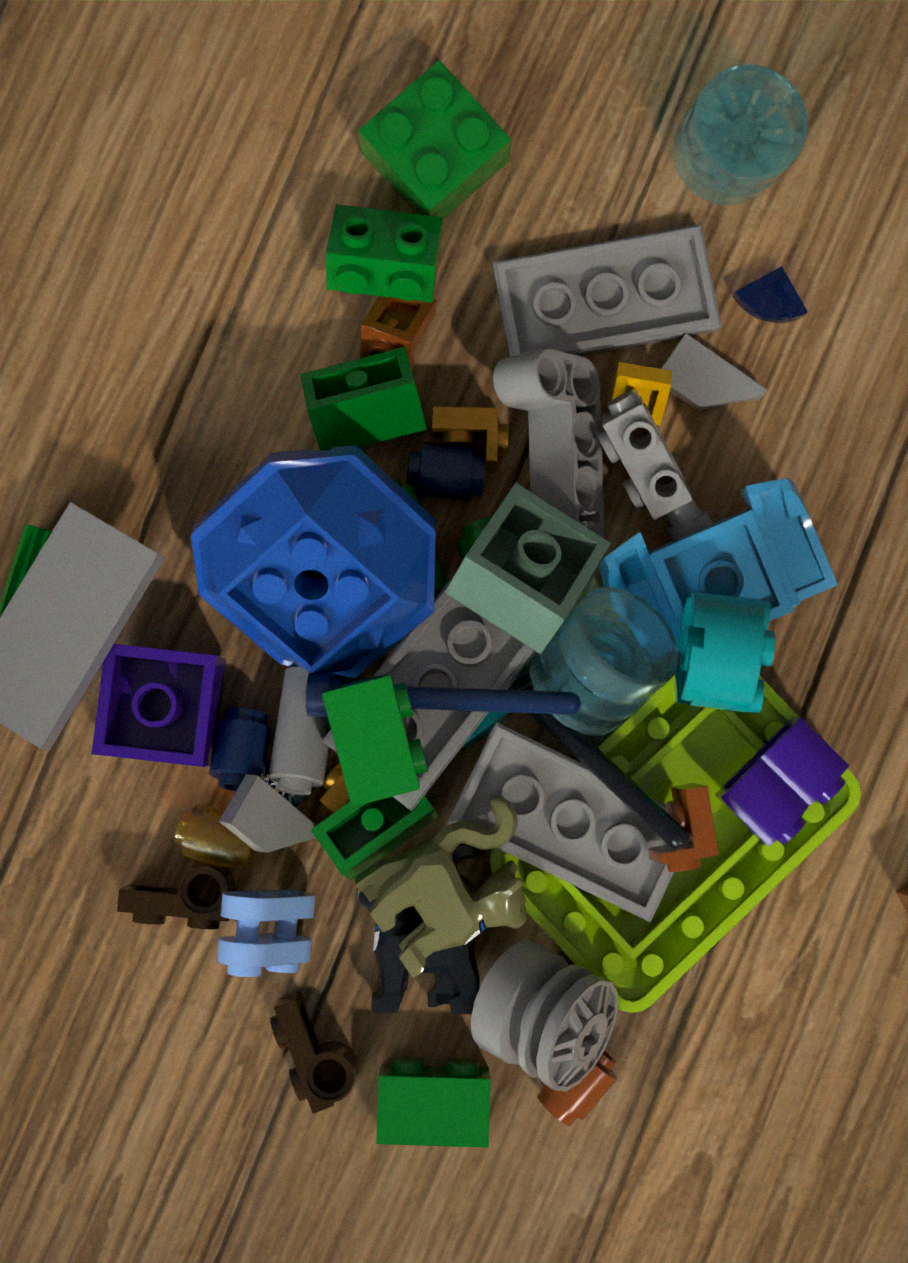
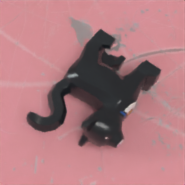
[358,843,480,1014]

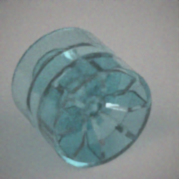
[673,64,808,205]

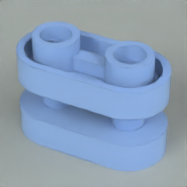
[217,890,316,977]

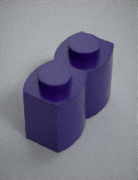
[715,717,849,846]

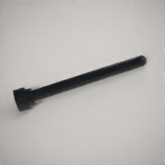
[507,666,690,850]

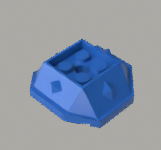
[191,445,436,678]

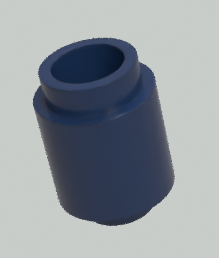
[406,442,486,501]
[209,707,271,792]

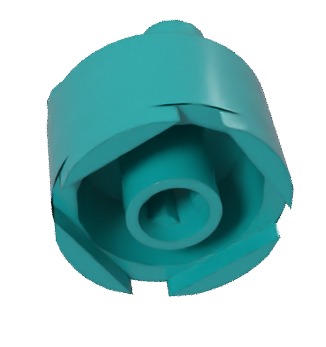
[675,592,776,713]

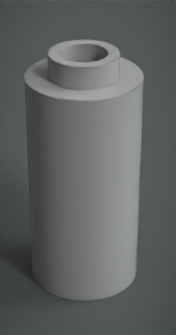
[268,667,339,795]

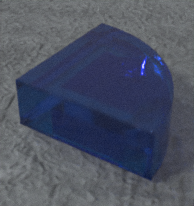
[733,266,808,323]

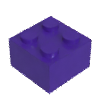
[91,644,226,767]

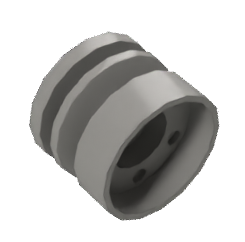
[470,940,618,1091]

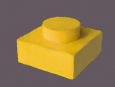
[610,362,672,426]

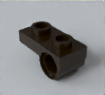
[117,862,235,930]
[270,991,358,1114]

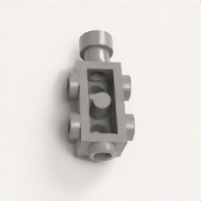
[598,389,713,540]

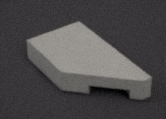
[661,334,767,410]
[219,774,316,853]

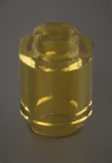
[174,803,254,869]

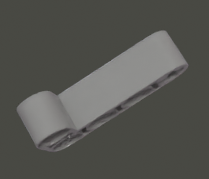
[493,349,605,568]

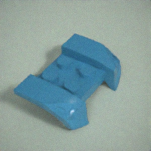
[599,478,838,669]

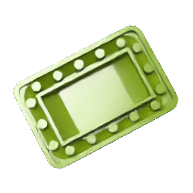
[490,674,861,1013]

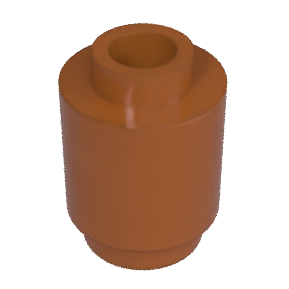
[537,1051,618,1126]

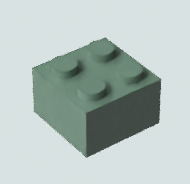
[445,482,611,654]

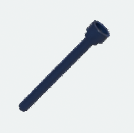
[306,672,581,717]

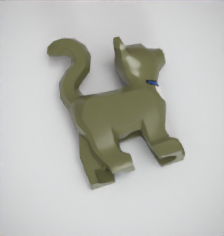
[355,797,528,978]

